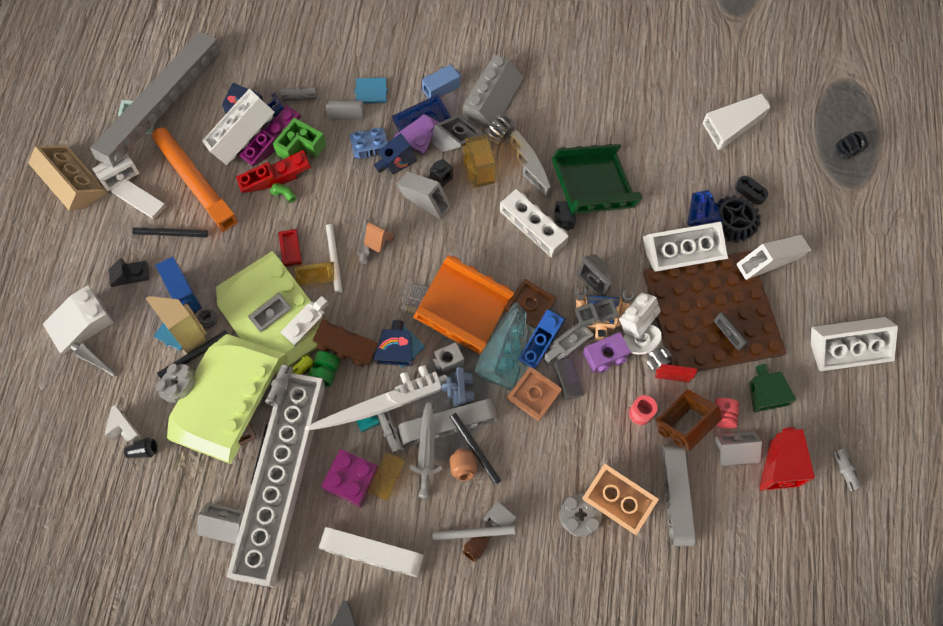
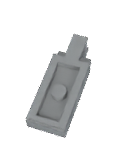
[544,323,594,364]

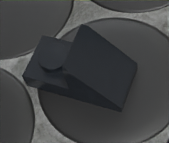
[109,258,149,287]

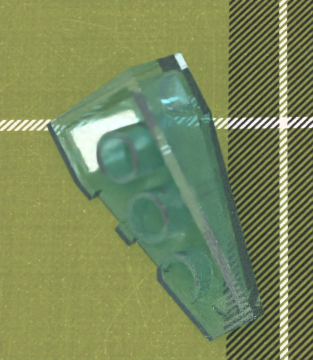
[475,303,527,390]

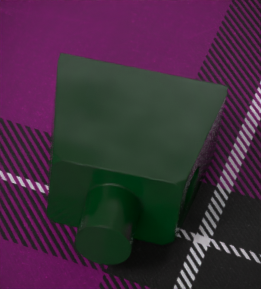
[749,364,796,413]

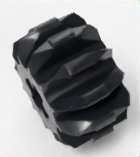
[835,131,869,159]

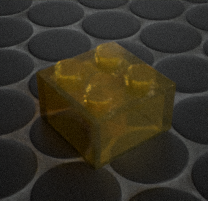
[462,134,496,188]

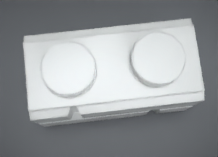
[92,153,140,191]
[619,293,661,338]

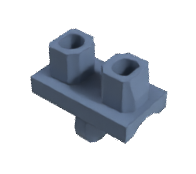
[441,367,474,408]

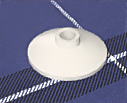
[623,325,662,354]

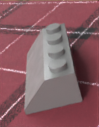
[463,54,524,128]

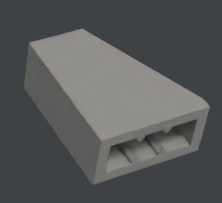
[397,171,451,219]

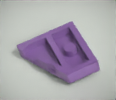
[394,115,440,155]

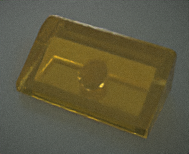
[294,261,334,285]

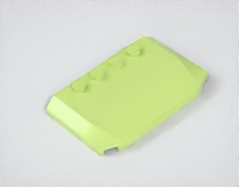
[216,251,323,375]
[167,334,288,464]

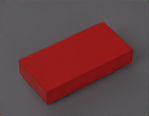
[278,229,302,267]

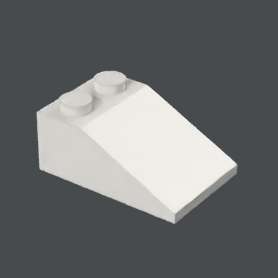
[43,285,114,354]

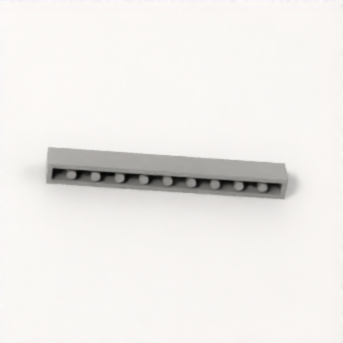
[90,31,220,168]

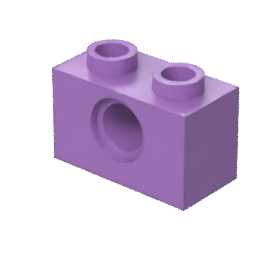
[583,332,631,373]

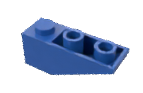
[518,309,567,369]

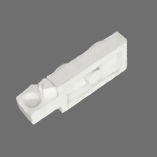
[280,296,329,347]

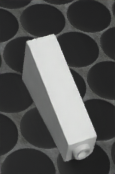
[703,94,770,150]
[737,235,811,280]

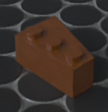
[313,318,378,368]

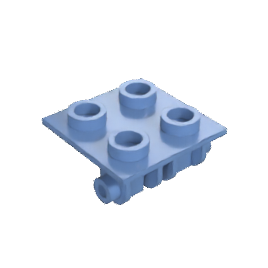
[349,128,388,160]

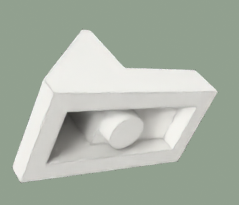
[105,405,143,443]

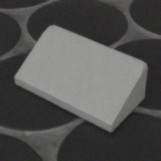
[248,292,291,332]

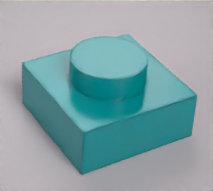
[356,415,380,433]

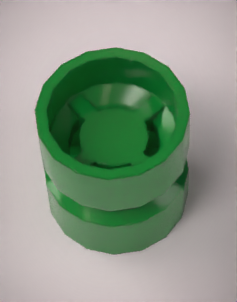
[308,351,341,387]

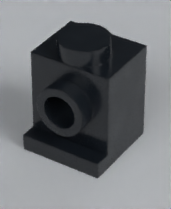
[428,158,453,187]
[554,201,576,231]

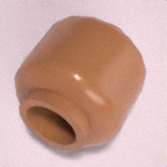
[449,449,478,481]

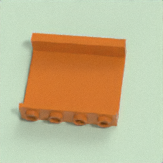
[413,255,514,355]

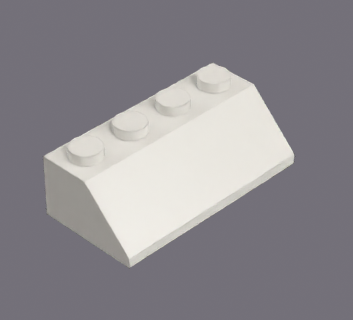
[202,89,275,165]
[643,222,728,271]
[811,317,898,371]

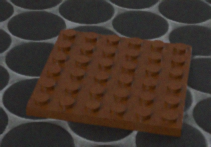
[643,251,787,372]

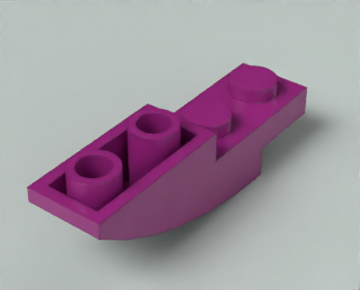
[239,105,302,167]

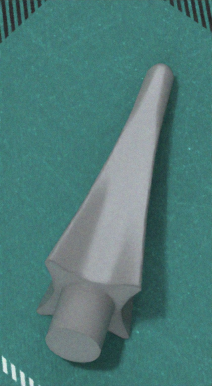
[357,219,371,264]
[70,342,116,377]

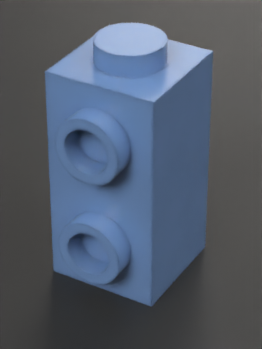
[422,65,461,102]

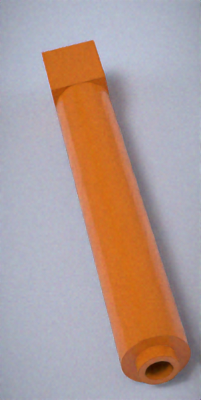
[151,127,238,233]

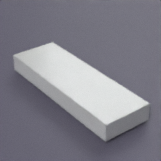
[111,180,166,220]

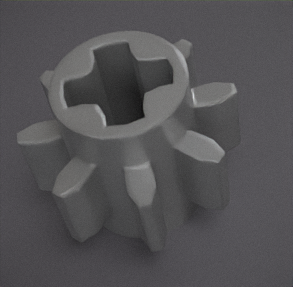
[647,347,672,369]

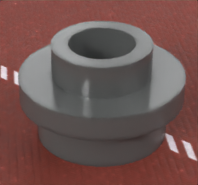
[197,309,218,328]

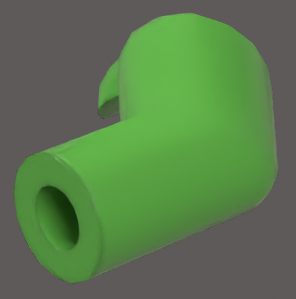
[270,183,297,203]

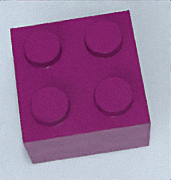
[321,449,379,508]

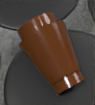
[462,536,491,562]

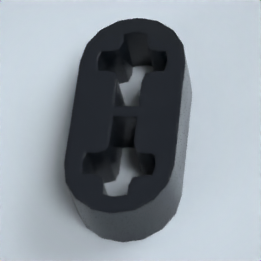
[735,176,768,205]

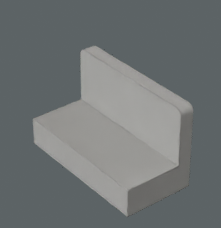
[326,101,364,120]
[715,431,762,466]
[197,502,244,544]

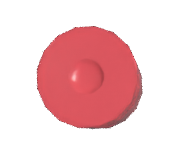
[629,395,657,425]
[715,398,739,429]

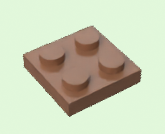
[507,367,562,421]

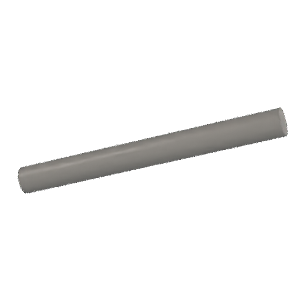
[433,525,516,540]

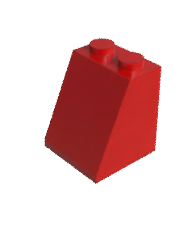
[760,427,815,491]

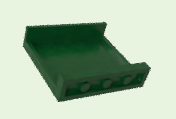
[551,144,642,214]

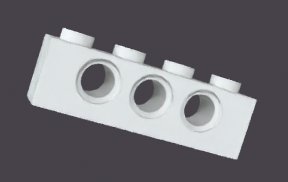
[500,189,569,258]

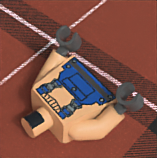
[574,286,634,341]

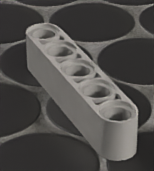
[398,399,498,446]
[661,445,695,546]

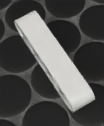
[318,527,424,577]

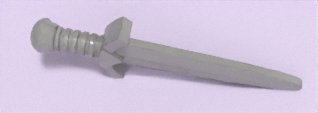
[409,403,443,499]

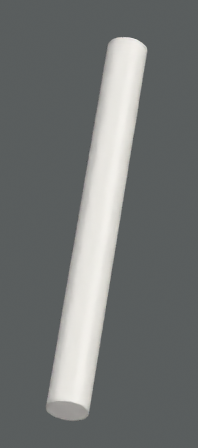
[326,224,343,293]

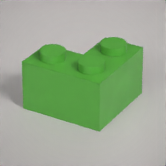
[273,118,326,159]

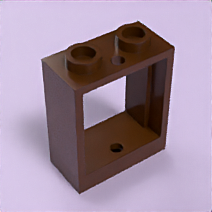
[655,389,722,451]

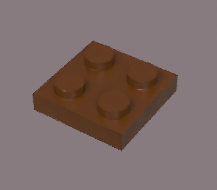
[504,279,557,329]

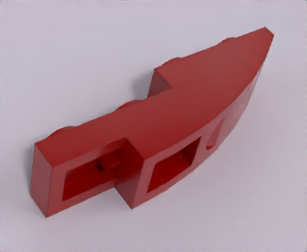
[236,150,311,193]

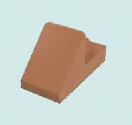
[364,222,394,252]

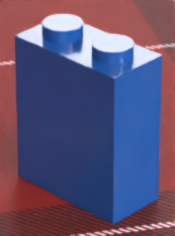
[155,256,202,314]

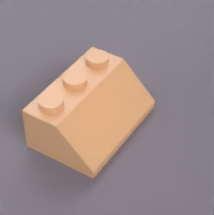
[582,464,659,535]

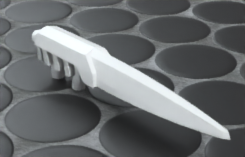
[305,365,447,430]

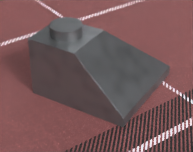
[430,115,484,152]
[577,254,612,296]

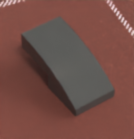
[574,298,619,327]

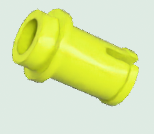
[292,355,314,375]

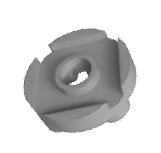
[155,364,195,403]
[560,494,602,537]

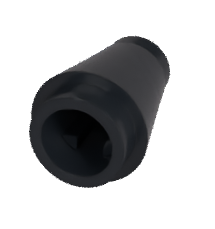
[124,437,158,458]

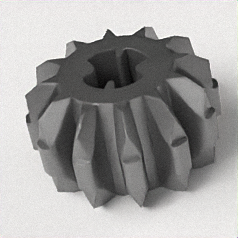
[486,113,515,144]

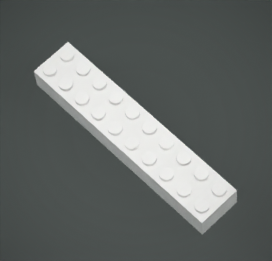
[226,373,325,588]

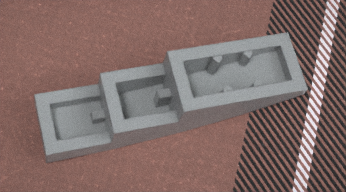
[510,130,550,198]

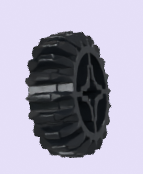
[710,194,761,242]

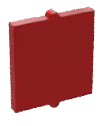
[655,364,697,383]

